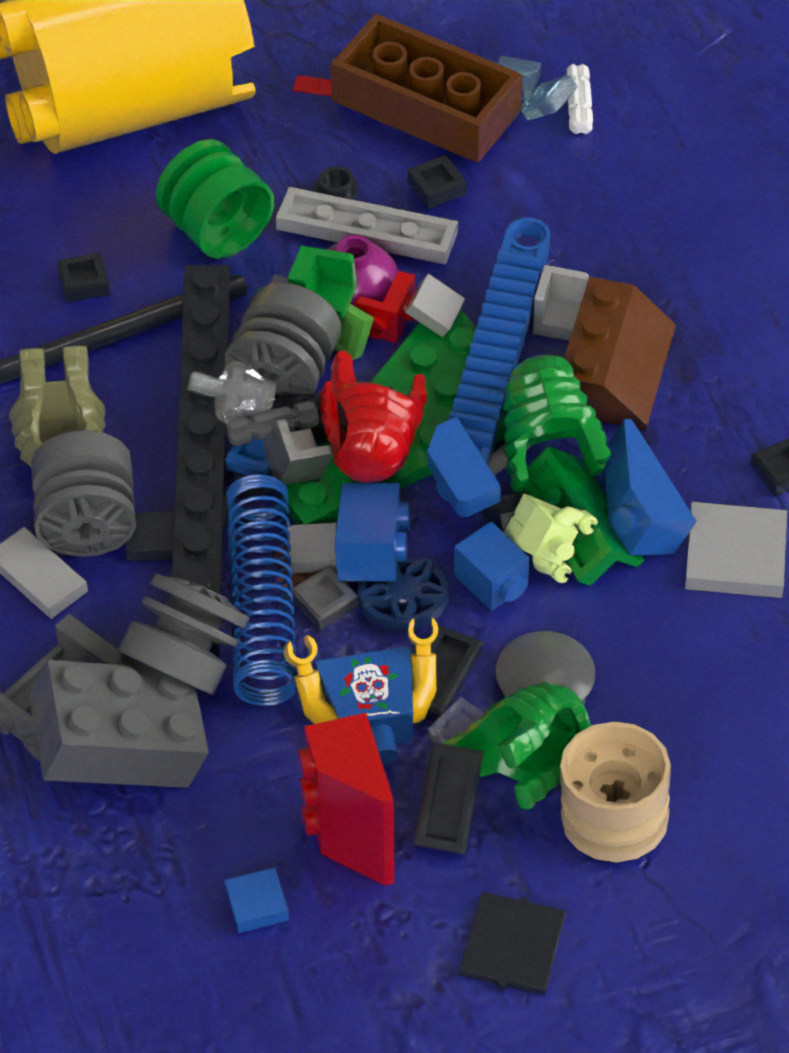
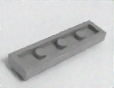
[276,187,458,265]

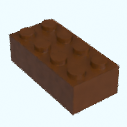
[331,14,522,163]

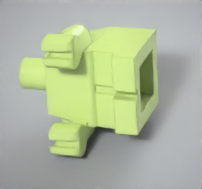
[504,494,598,583]

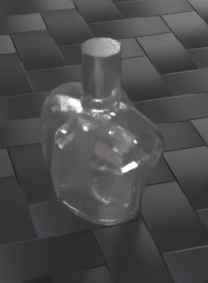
[187,361,277,424]

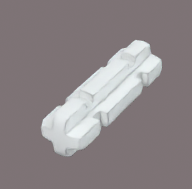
[566,64,593,134]

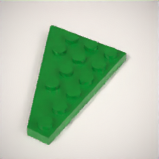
[280,309,508,525]

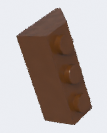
[564,276,676,431]

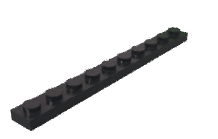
[172,265,231,657]

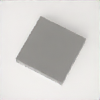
[685,502,787,598]

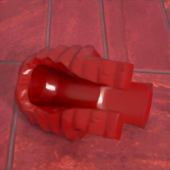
[319,350,427,483]

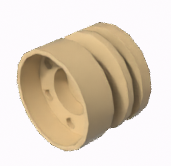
[560,722,671,862]

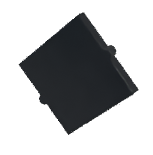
[459,892,566,995]

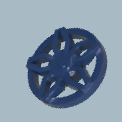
[358,557,449,630]

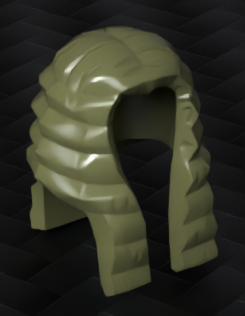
[9,345,106,469]

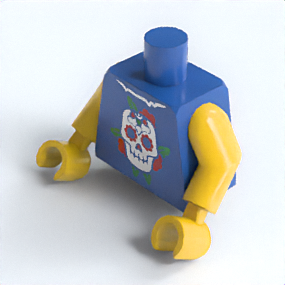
[283,618,438,767]

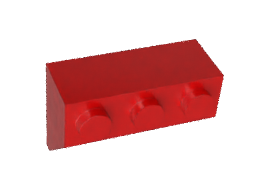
[297,713,394,886]

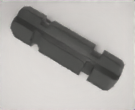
[226,401,319,446]

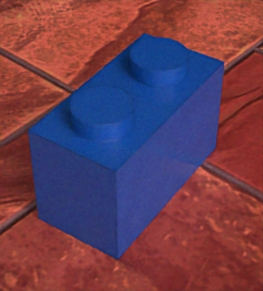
[335,483,410,581]

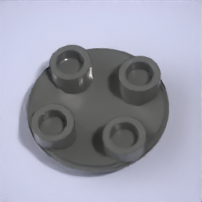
[496,631,595,705]

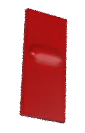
[293,75,332,96]

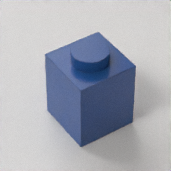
[454,522,530,611]

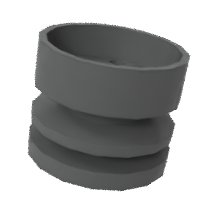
[225,283,341,400]
[31,430,136,557]
[118,573,250,695]

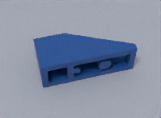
[604,419,697,555]

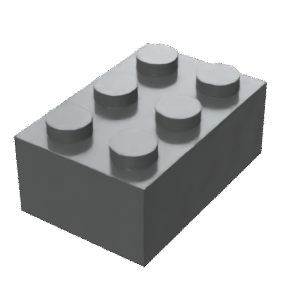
[29,660,209,788]

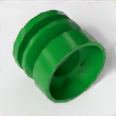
[155,139,274,259]

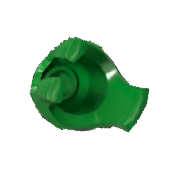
[503,355,611,493]
[442,681,591,810]

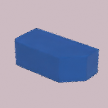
[427,416,500,517]

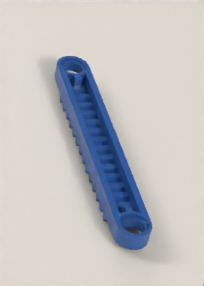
[436,218,550,501]

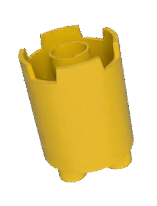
[0,0,256,154]

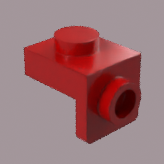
[354,271,415,343]

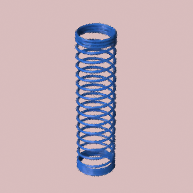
[227,474,297,706]

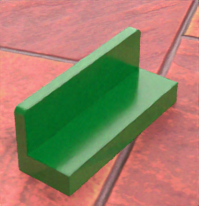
[525,446,644,586]

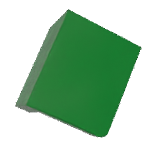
[287,246,357,318]

